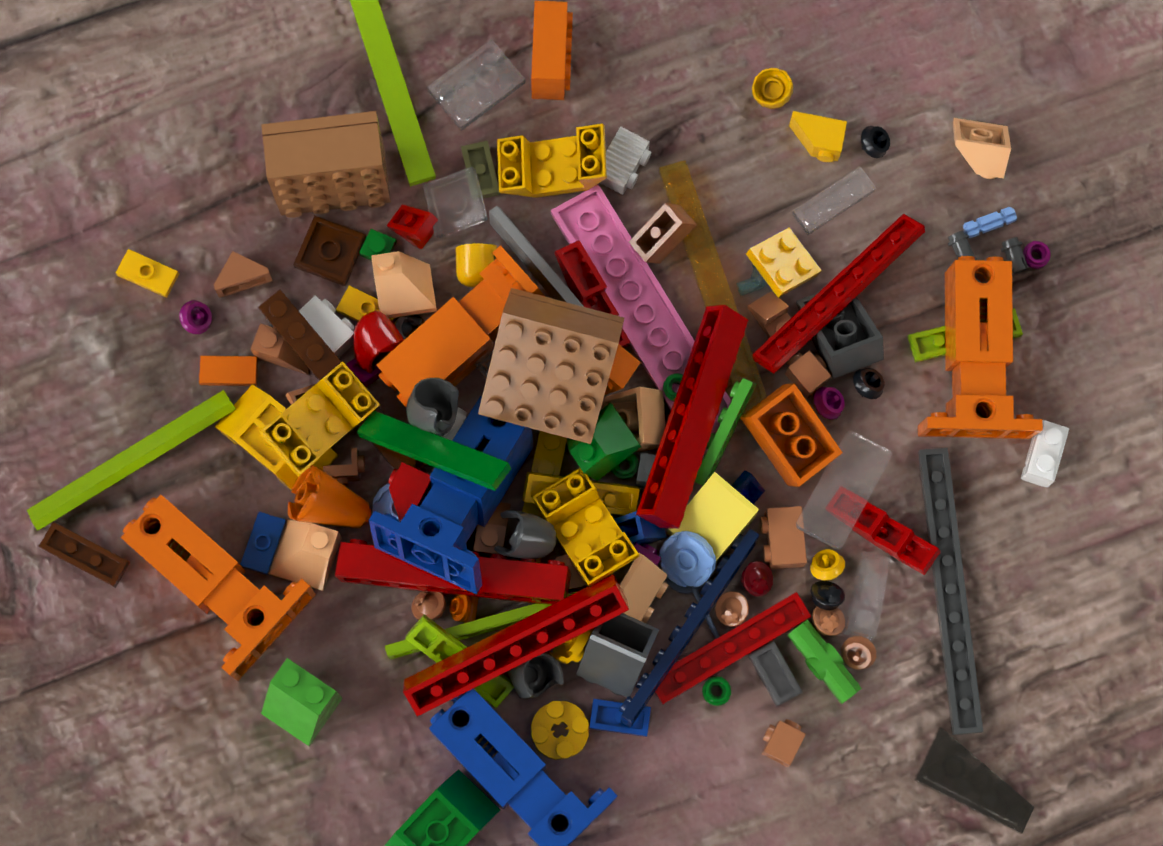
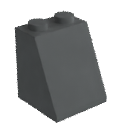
[576,613,659,697]

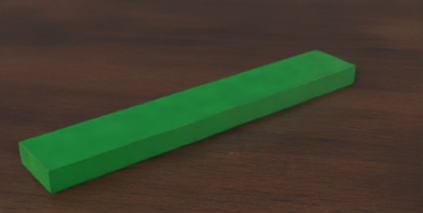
[357,411,511,491]

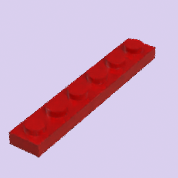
[655,592,812,705]

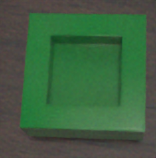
[359,229,397,261]

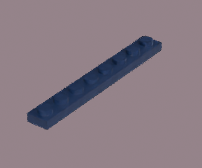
[619,529,759,728]

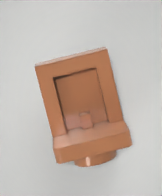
[323,448,365,486]

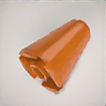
[288,465,371,528]

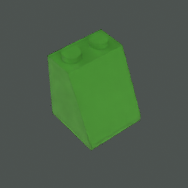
[261,658,343,747]

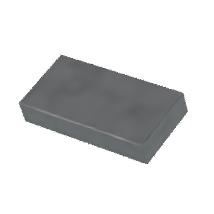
[748,641,802,707]

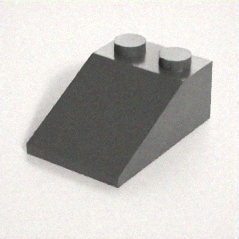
[796,292,884,379]

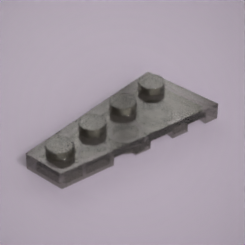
[914,727,1034,834]

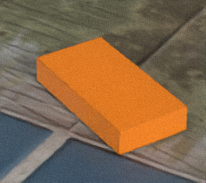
[199,356,258,386]

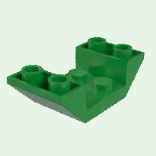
[384,769,501,846]

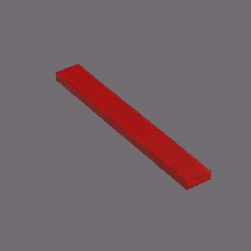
[752,214,925,374]

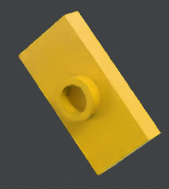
[115,249,179,298]
[336,285,396,323]

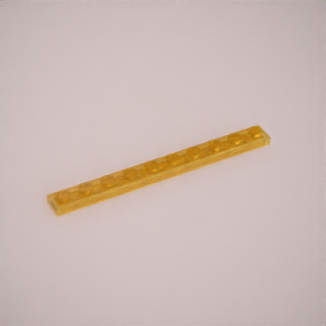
[659,160,767,415]

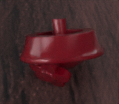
[741,561,773,597]

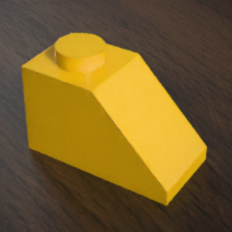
[789,111,847,162]

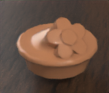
[411,591,446,621]
[715,591,749,627]
[812,606,845,636]
[841,636,876,670]

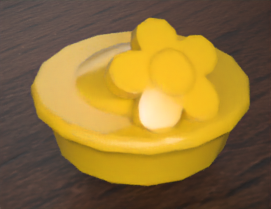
[810,549,845,581]

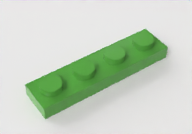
[695,378,757,486]

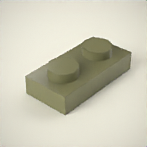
[461,141,500,201]

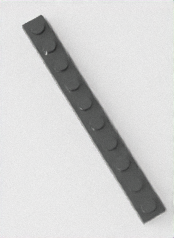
[918,448,984,735]

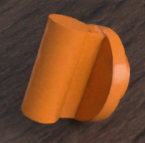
[450,595,479,623]

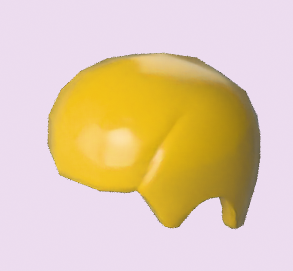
[752,68,793,109]

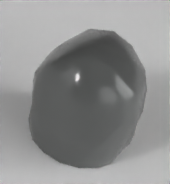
[406,378,459,436]
[494,510,556,560]
[508,652,564,699]

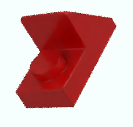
[386,204,438,249]

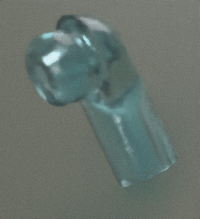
[736,265,766,296]

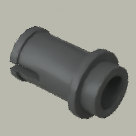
[948,230,977,260]
[1001,237,1029,274]

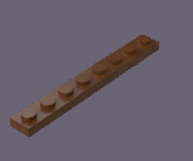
[258,289,426,470]

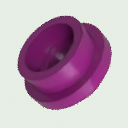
[1023,241,1051,269]

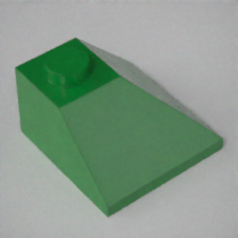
[567,402,641,481]

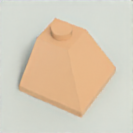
[953,118,1011,179]
[371,251,437,319]
[268,520,342,591]

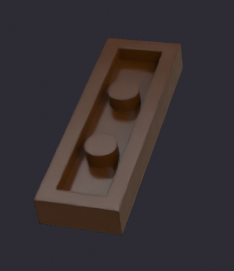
[38,522,130,588]

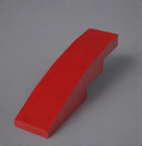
[555,240,631,348]
[825,487,941,575]

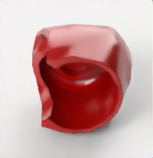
[353,311,404,373]

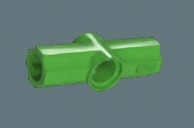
[787,619,862,704]

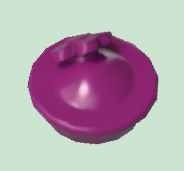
[179,300,212,334]
[814,387,845,420]

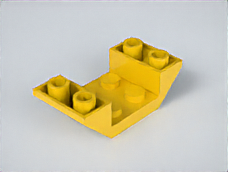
[497,123,607,198]
[260,361,380,477]
[215,385,338,491]
[533,468,640,587]

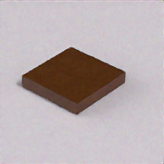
[293,215,366,287]

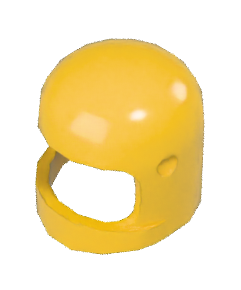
[455,243,497,288]

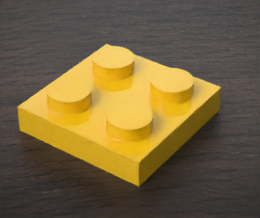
[746,227,822,298]

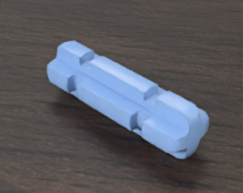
[963,207,1017,238]

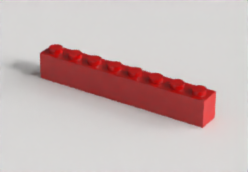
[636,305,748,529]
[335,539,571,605]
[403,574,629,717]

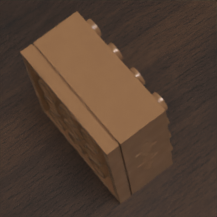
[261,111,391,218]
[478,288,624,444]

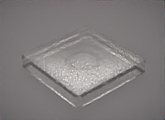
[423,167,488,238]

